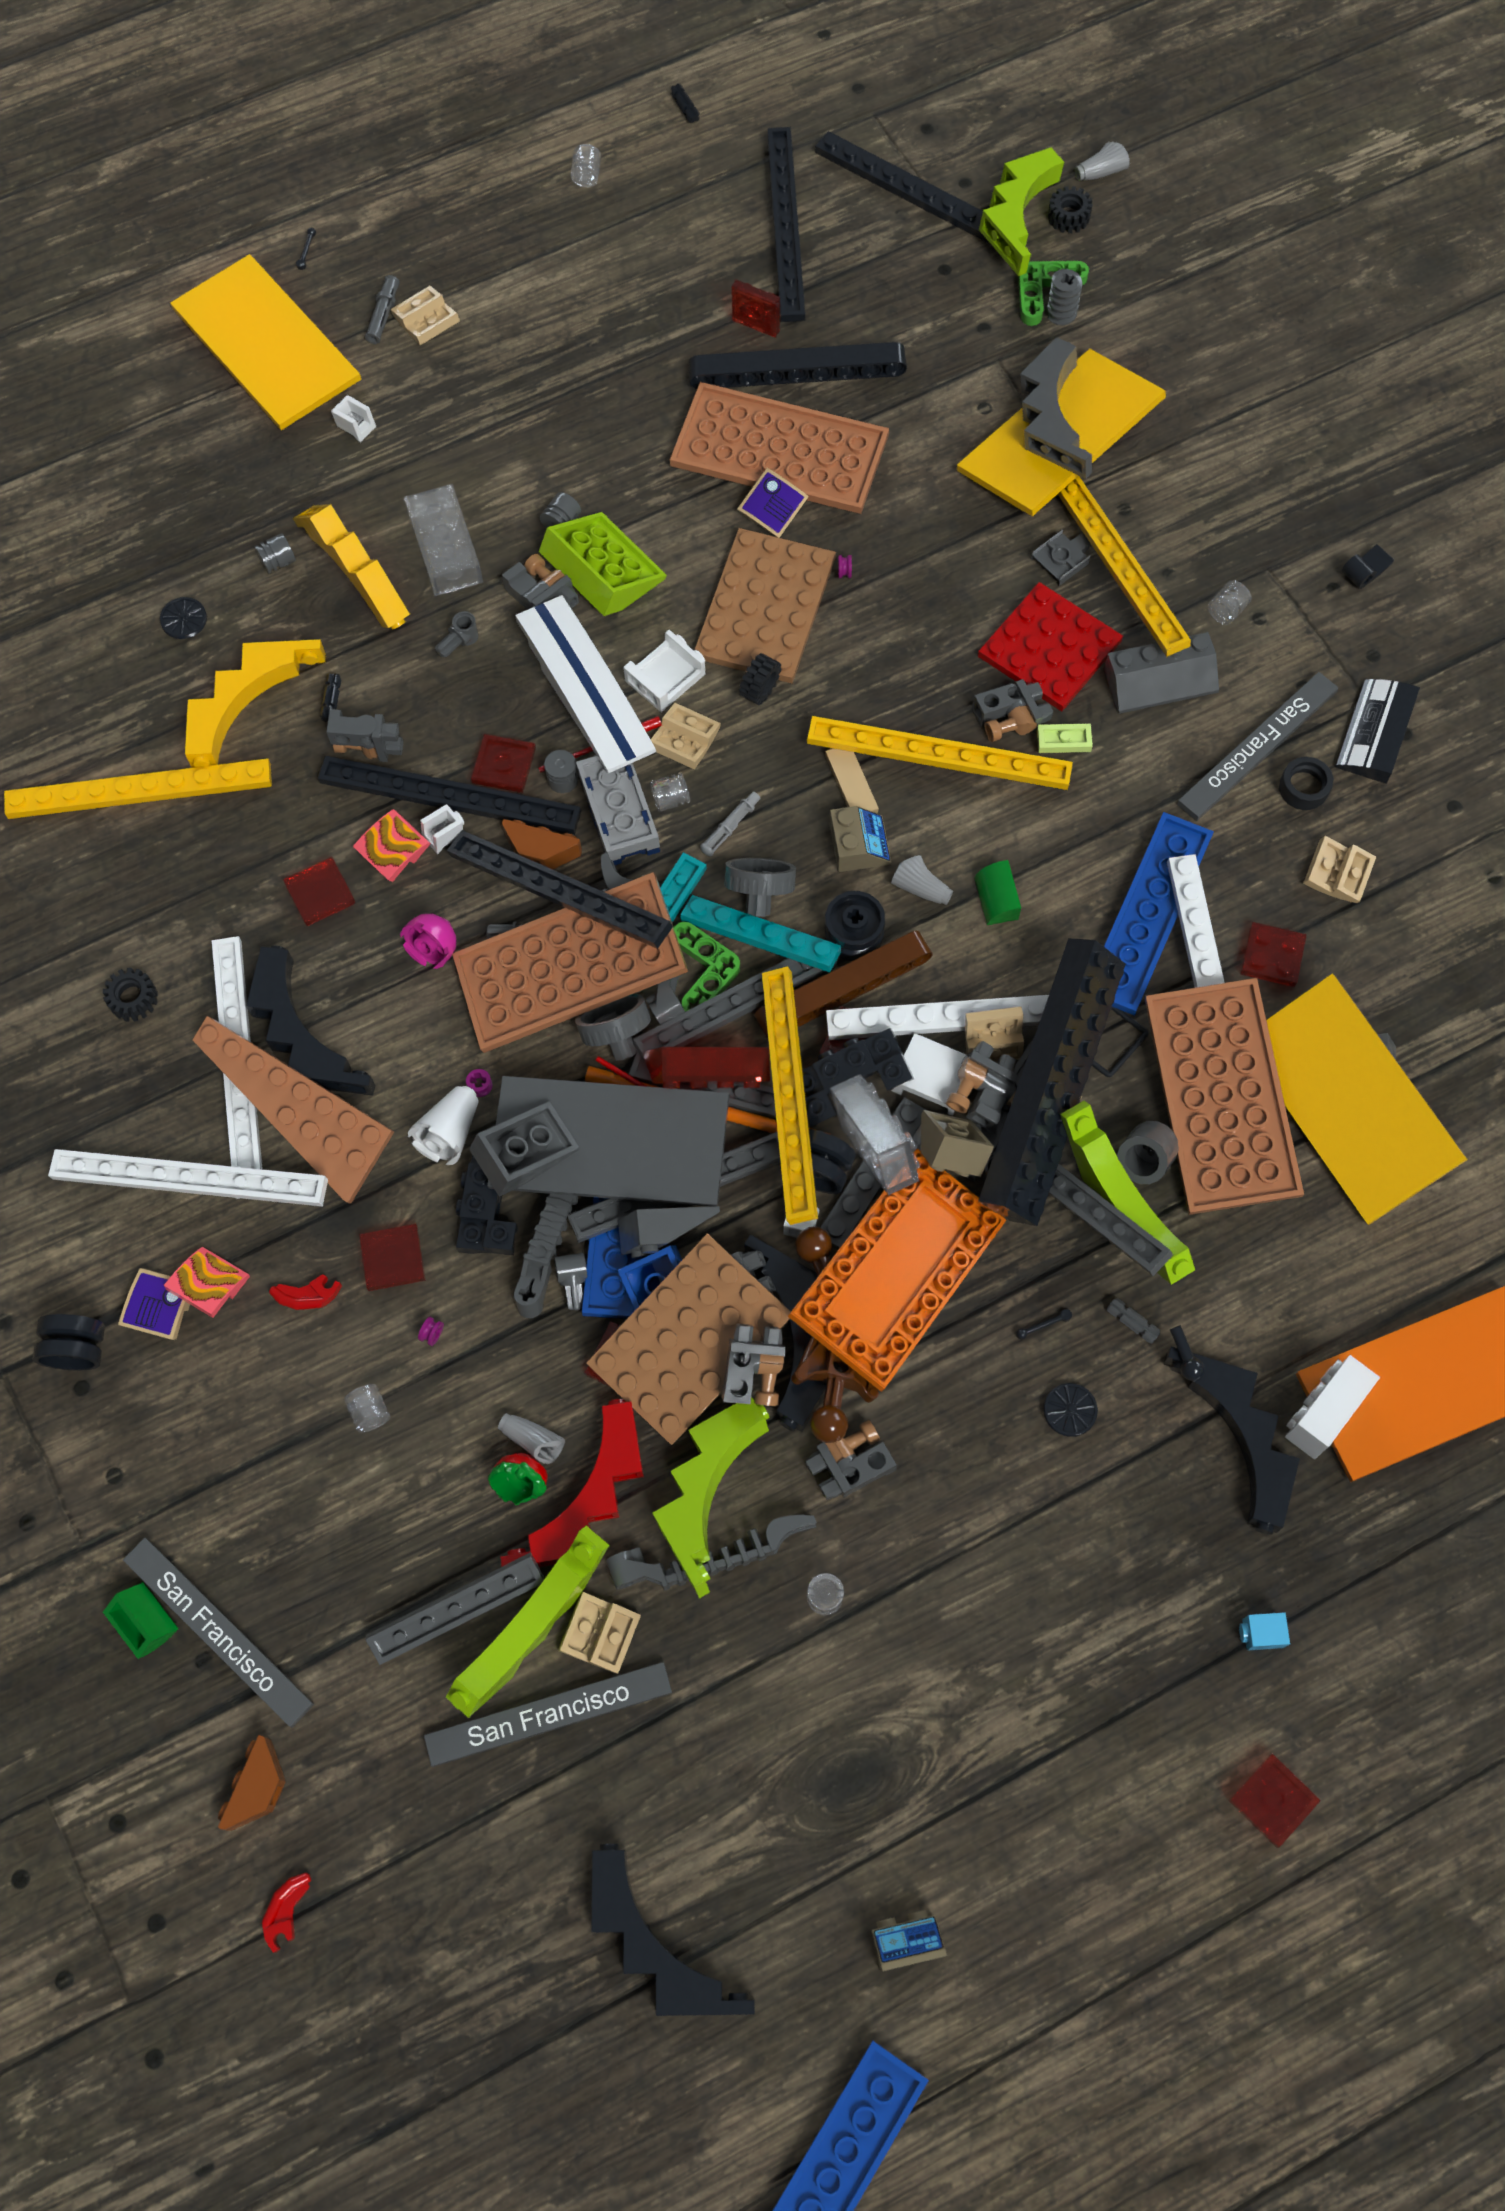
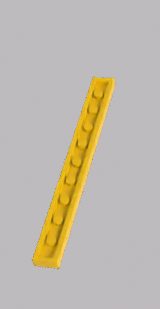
[1058,475,1191,657]
[807,716,1073,790]
[4,759,272,819]
[762,966,818,1225]

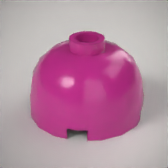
[400,913,457,969]

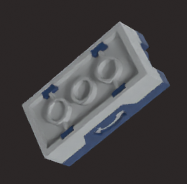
[576,756,660,865]

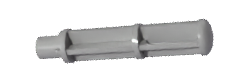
[700,792,761,856]

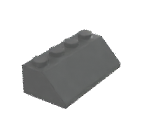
[1104,632,1219,714]

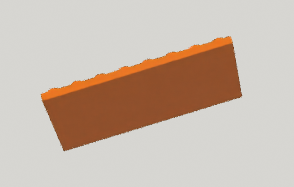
[788,1148,1006,1392]
[1296,1286,1505,1483]

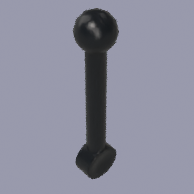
[296,227,316,270]
[1016,1309,1072,1339]

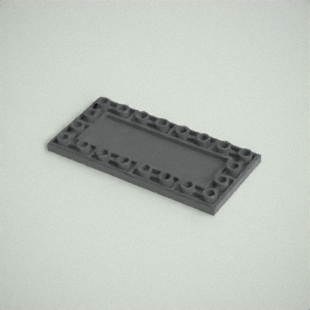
[488,1076,730,1207]

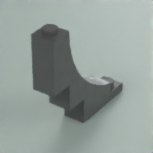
[1020,337,1092,479]

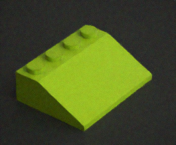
[539,512,667,616]

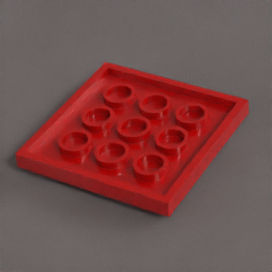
[978,582,1123,712]

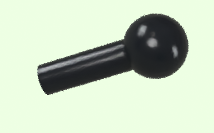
[1170,1325,1205,1381]

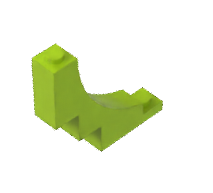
[979,147,1064,276]
[1060,1100,1195,1285]
[653,1396,770,1599]
[446,1526,609,1718]

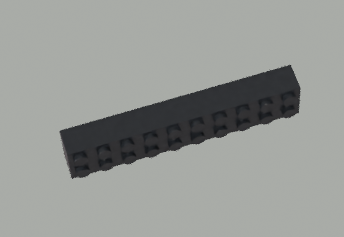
[978,938,1126,1226]

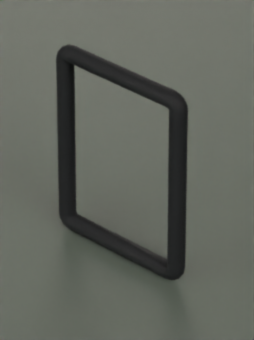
[1092,1006,1149,1077]

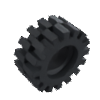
[1048,186,1093,234]
[739,653,782,705]
[103,968,158,1022]

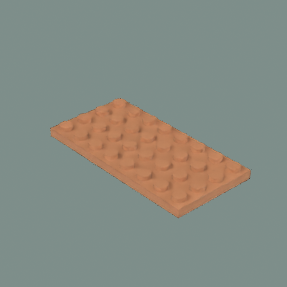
[670,382,889,514]
[452,872,688,1053]
[1145,978,1304,1215]

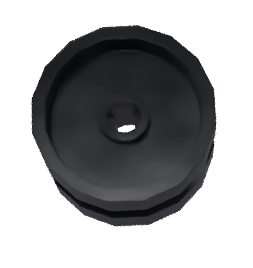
[824,891,885,961]
[809,1129,856,1194]
[32,1314,105,1371]

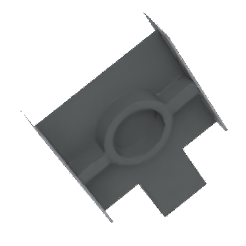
[1031,530,1091,586]

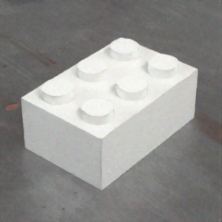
[1285,1355,1380,1460]

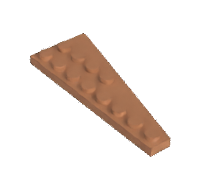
[193,1016,394,1203]

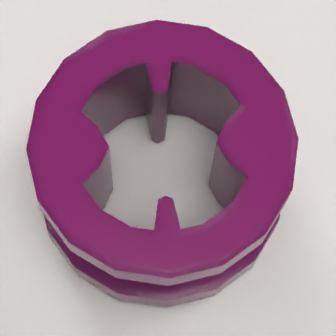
[838,555,852,579]
[466,1069,493,1097]
[418,1316,444,1346]

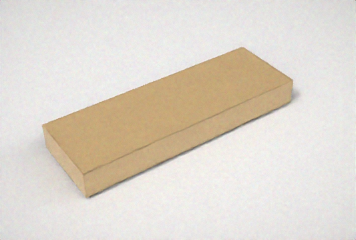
[825,749,879,813]

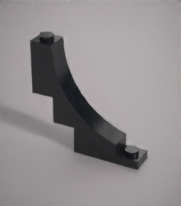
[246,945,375,1096]
[744,1234,839,1432]
[1164,1346,1300,1535]
[591,1844,755,2016]

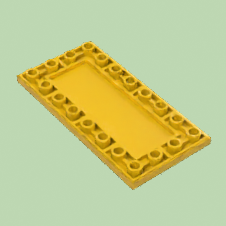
[170,254,361,430]
[957,349,1166,517]
[1266,973,1468,1225]

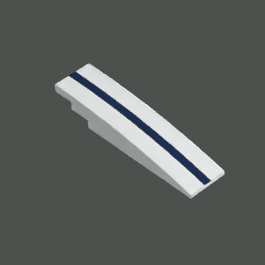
[515,595,656,773]

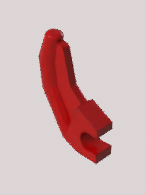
[269,1274,342,1310]
[262,1872,311,1953]

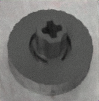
[724,858,796,917]
[575,994,651,1061]

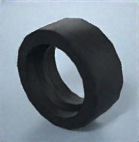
[1279,756,1334,810]

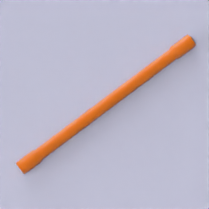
[585,1066,831,1135]

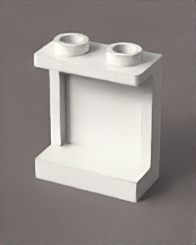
[623,630,705,712]
[891,1033,966,1116]

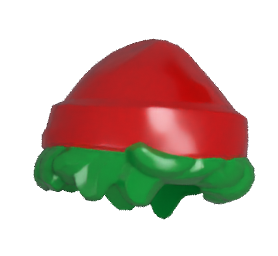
[488,1453,548,1506]

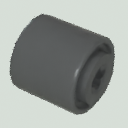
[1117,1121,1179,1184]

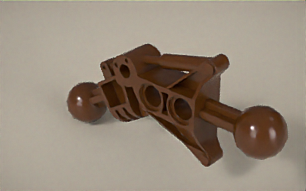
[791,1227,879,1443]

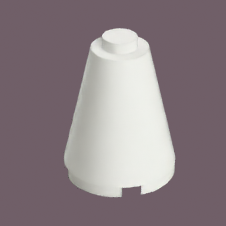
[408,1086,478,1165]

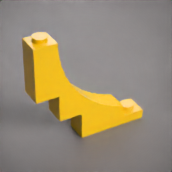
[293,504,410,629]
[185,640,326,768]

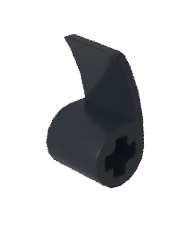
[1341,544,1394,589]

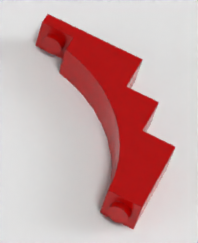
[500,1399,644,1568]

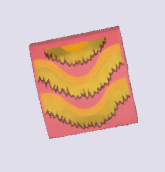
[353,809,431,882]
[164,1247,250,1318]

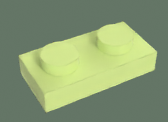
[1037,724,1093,753]

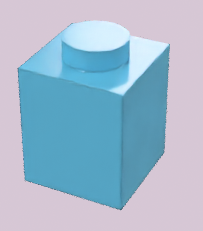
[1239,1613,1290,1650]

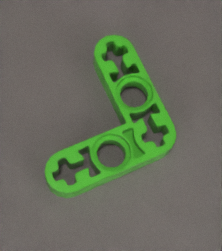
[1018,261,1089,326]
[674,922,740,1012]

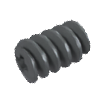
[1047,269,1083,326]

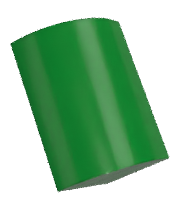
[974,860,1021,926]
[103,1583,178,1659]

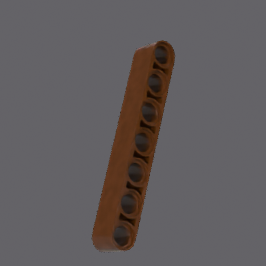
[754,931,933,1039]

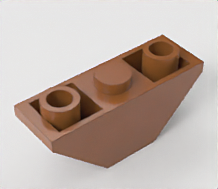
[502,819,582,870]
[218,1735,286,1831]

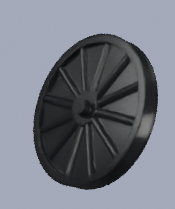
[160,597,207,639]
[1044,1383,1098,1437]

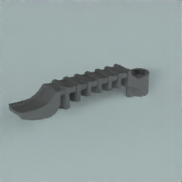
[601,852,685,1025]
[514,1194,579,1318]
[606,1515,817,1591]

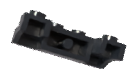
[802,1028,914,1127]
[456,1154,518,1256]

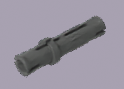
[365,275,400,344]

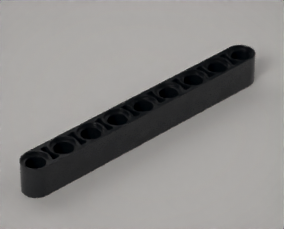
[688,342,907,389]

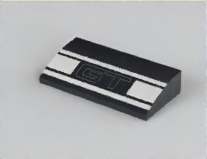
[1335,679,1420,784]

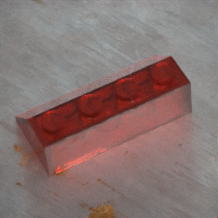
[644,1047,770,1089]

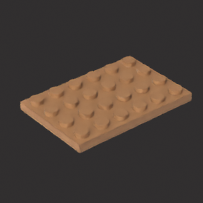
[695,528,836,684]
[586,1233,791,1445]

